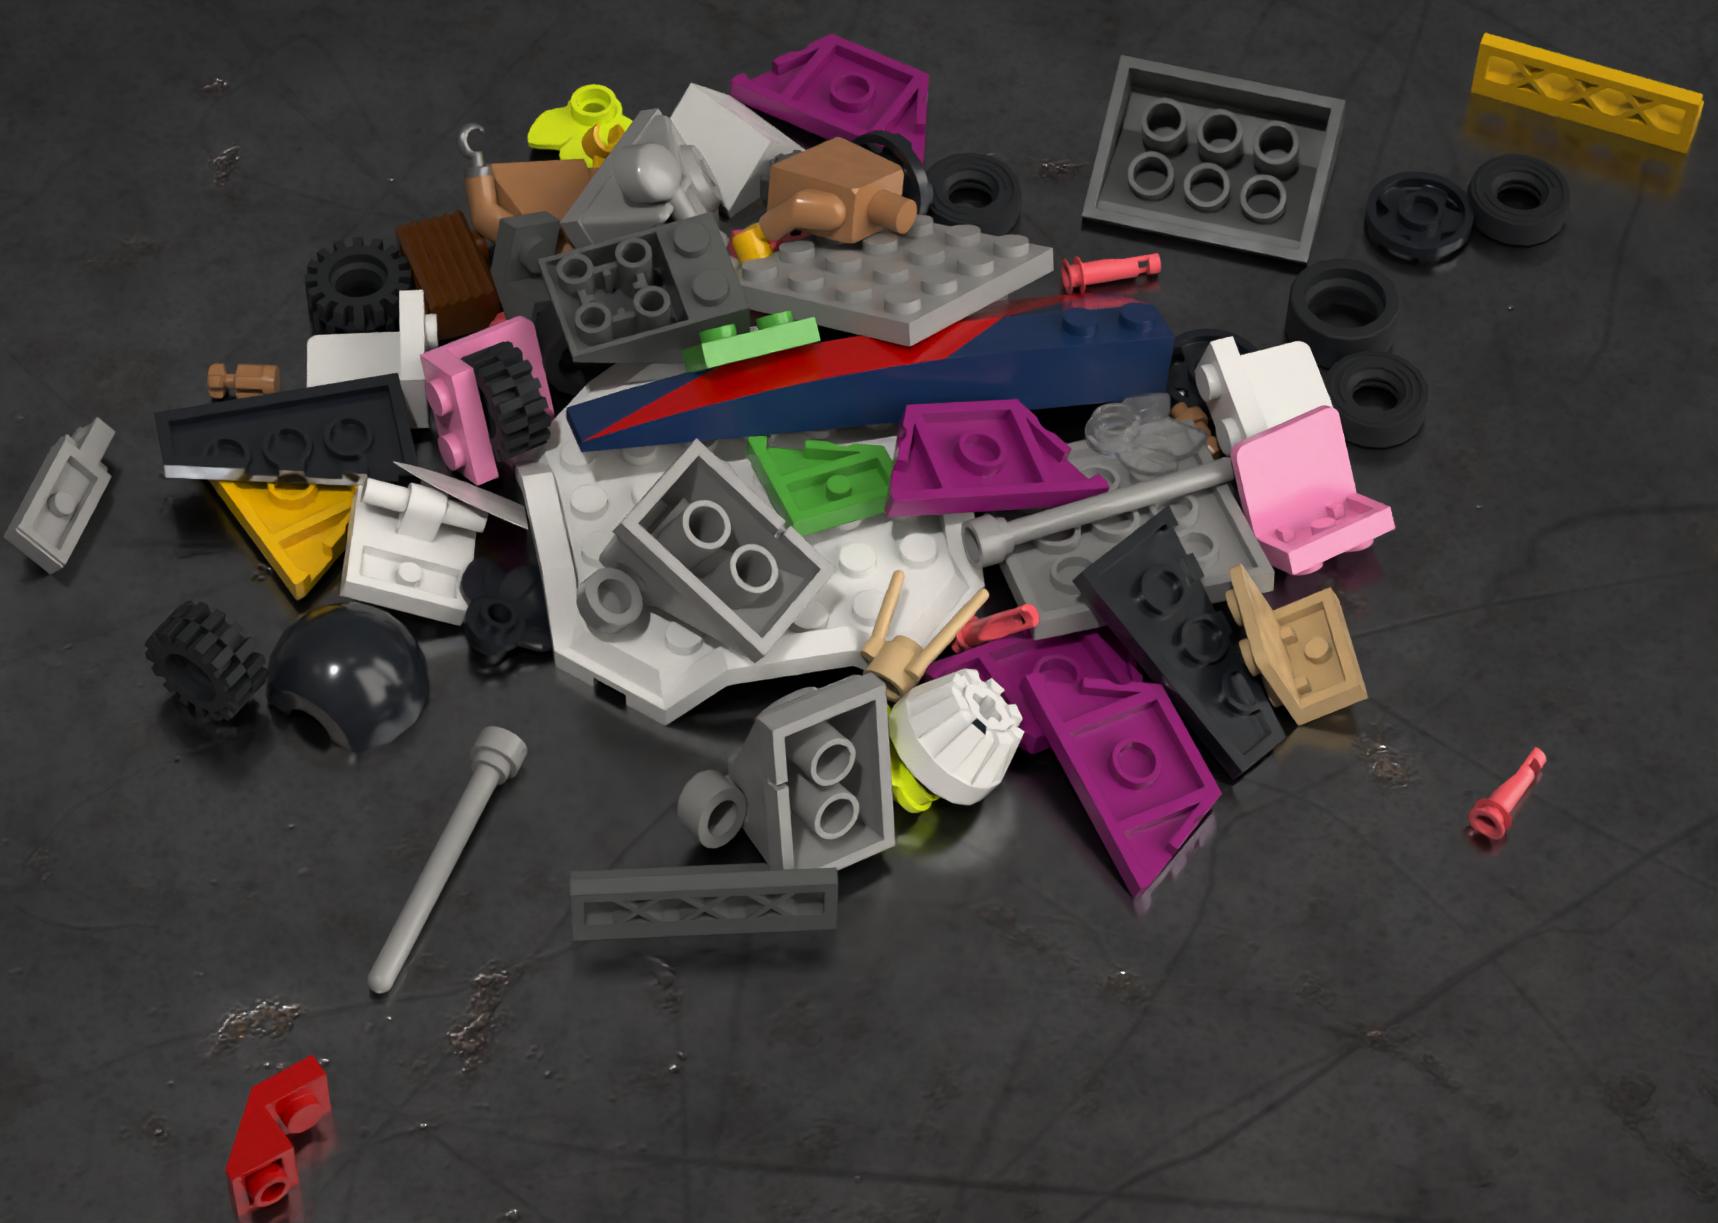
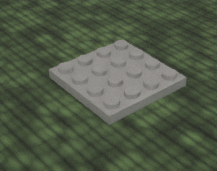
[735,215,1054,347]
[975,419,1275,641]

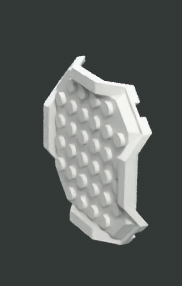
[514,326,985,726]

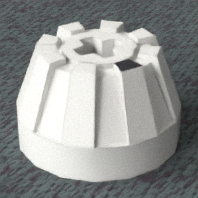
[888,668,1024,805]

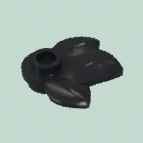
[459,555,553,656]

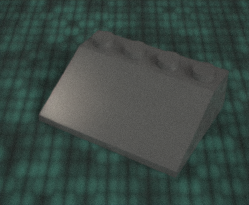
[1082,55,1345,266]

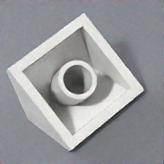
[670,83,805,219]

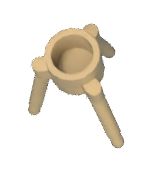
[860,570,989,703]

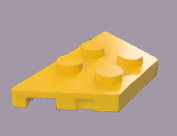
[208,479,358,600]

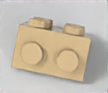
[1225,563,1369,726]

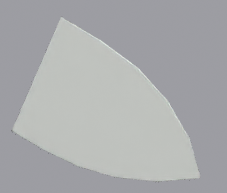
[393,461,528,529]

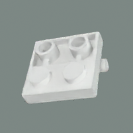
[339,478,488,626]

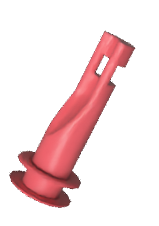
[1061,253,1161,294]
[950,604,1039,654]
[1468,747,1546,840]

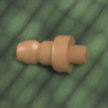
[1170,402,1223,460]

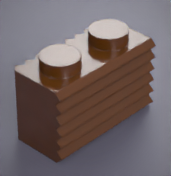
[395,209,501,341]

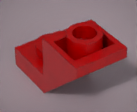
[225,1055,331,1217]

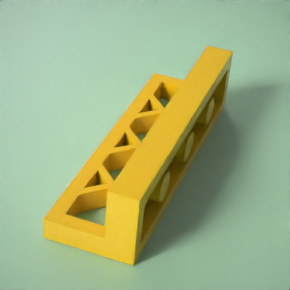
[1471,33,1705,154]

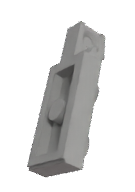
[3,417,115,574]

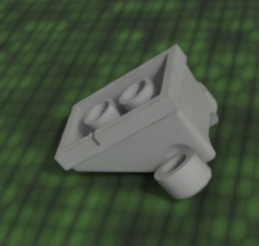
[559,108,741,271]
[576,438,837,663]
[677,672,895,871]

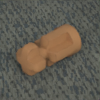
[207,363,281,399]

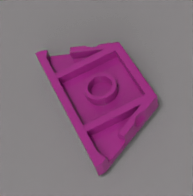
[730,34,929,166]
[884,399,1110,518]
[919,625,1143,754]
[1019,672,1222,899]

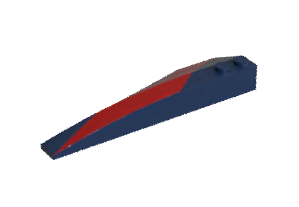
[566,291,1175,452]

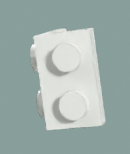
[307,290,438,429]
[1194,336,1345,458]

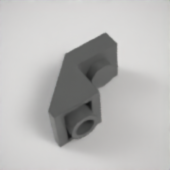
[490,211,568,348]

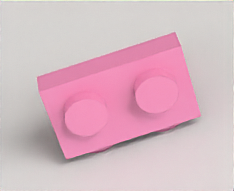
[420,316,555,486]
[1230,405,1395,576]

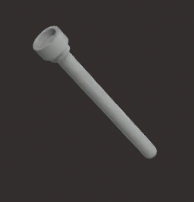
[961,457,1235,569]
[367,726,528,993]

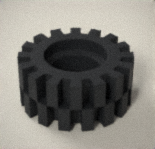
[305,237,413,334]
[461,341,551,462]
[145,600,268,721]

